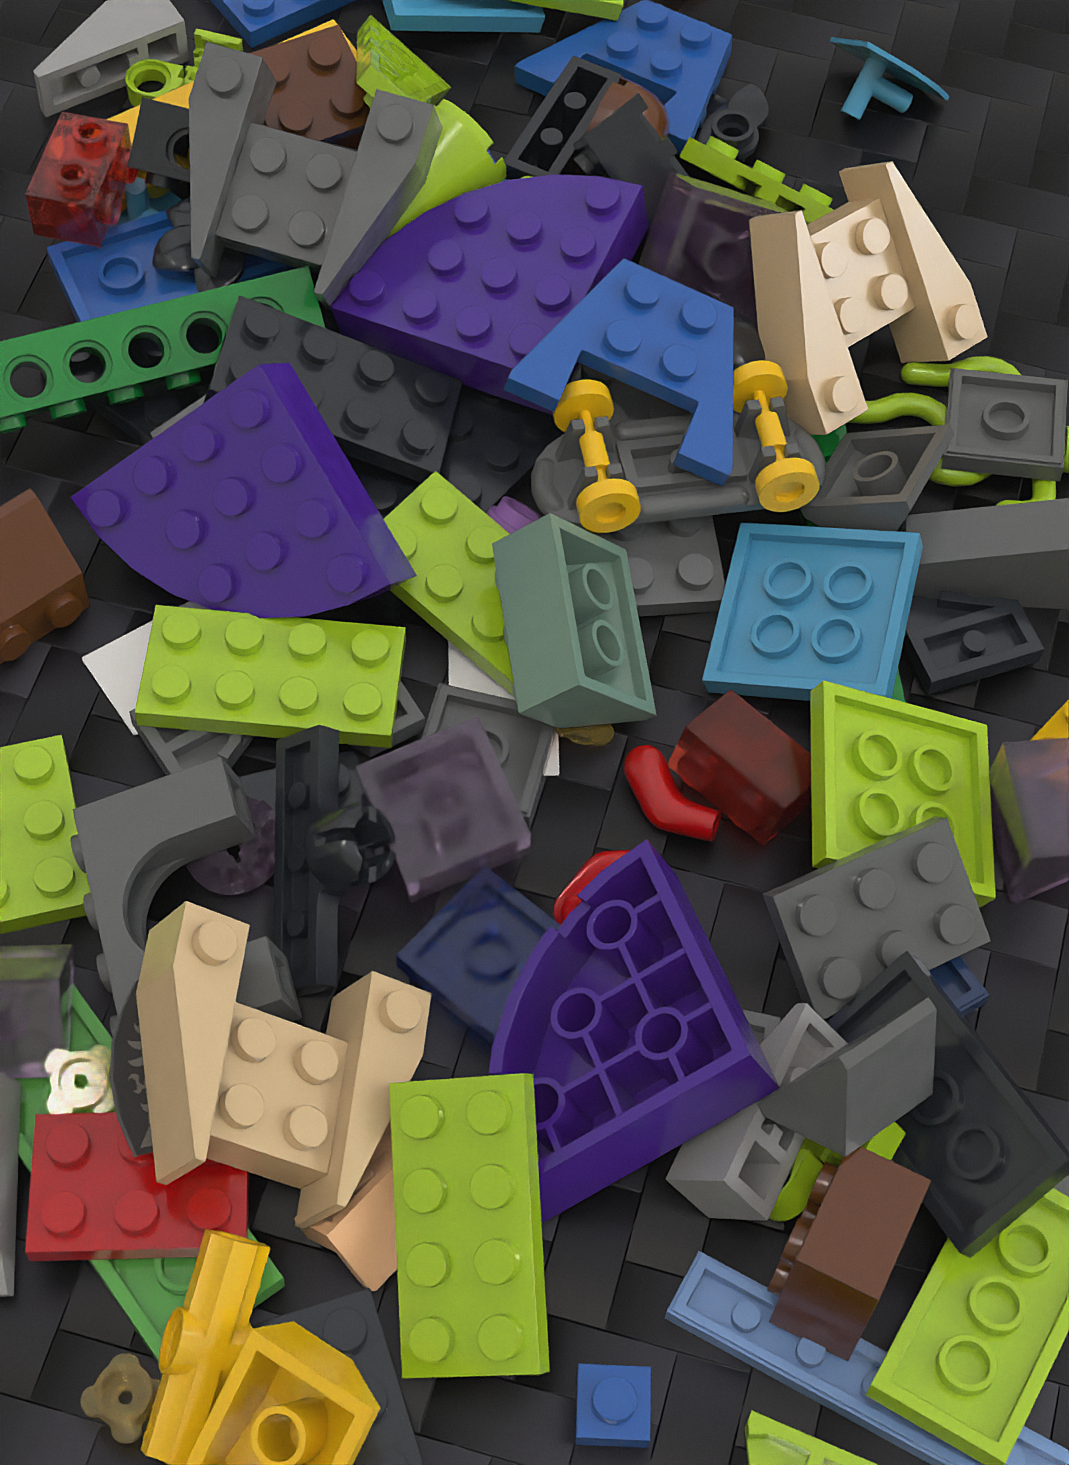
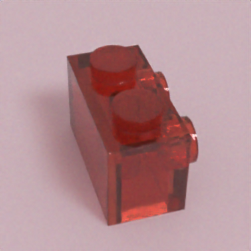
[25,112,138,247]
[668,690,812,846]

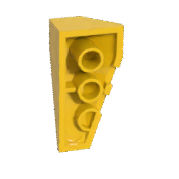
[185,1321,380,1465]

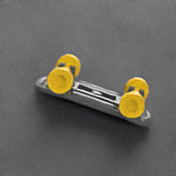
[531,360,826,533]

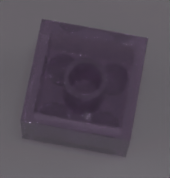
[638,171,787,324]
[356,716,531,903]

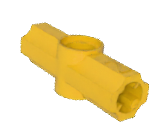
[141,1229,270,1465]

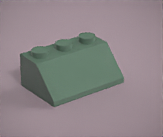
[492,513,657,728]

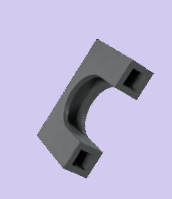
[71,757,302,1036]

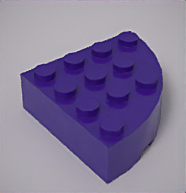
[330,174,649,415]
[70,362,417,618]
[489,839,780,1223]

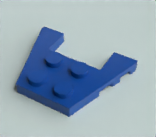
[515,0,732,155]
[503,259,734,487]

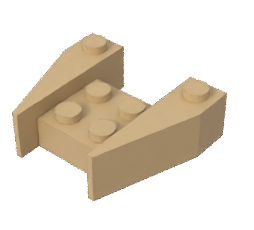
[749,161,987,435]
[136,901,431,1229]

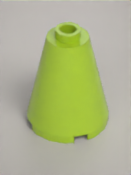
[385,95,506,240]

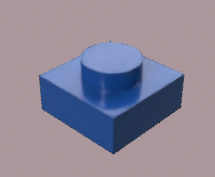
[575,1364,651,1448]

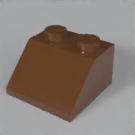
[0,488,90,664]

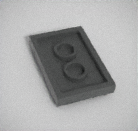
[763,817,991,1020]

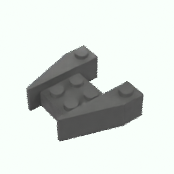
[189,42,443,311]

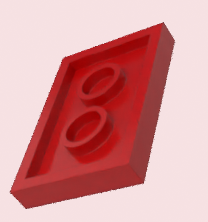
[25,1112,250,1261]

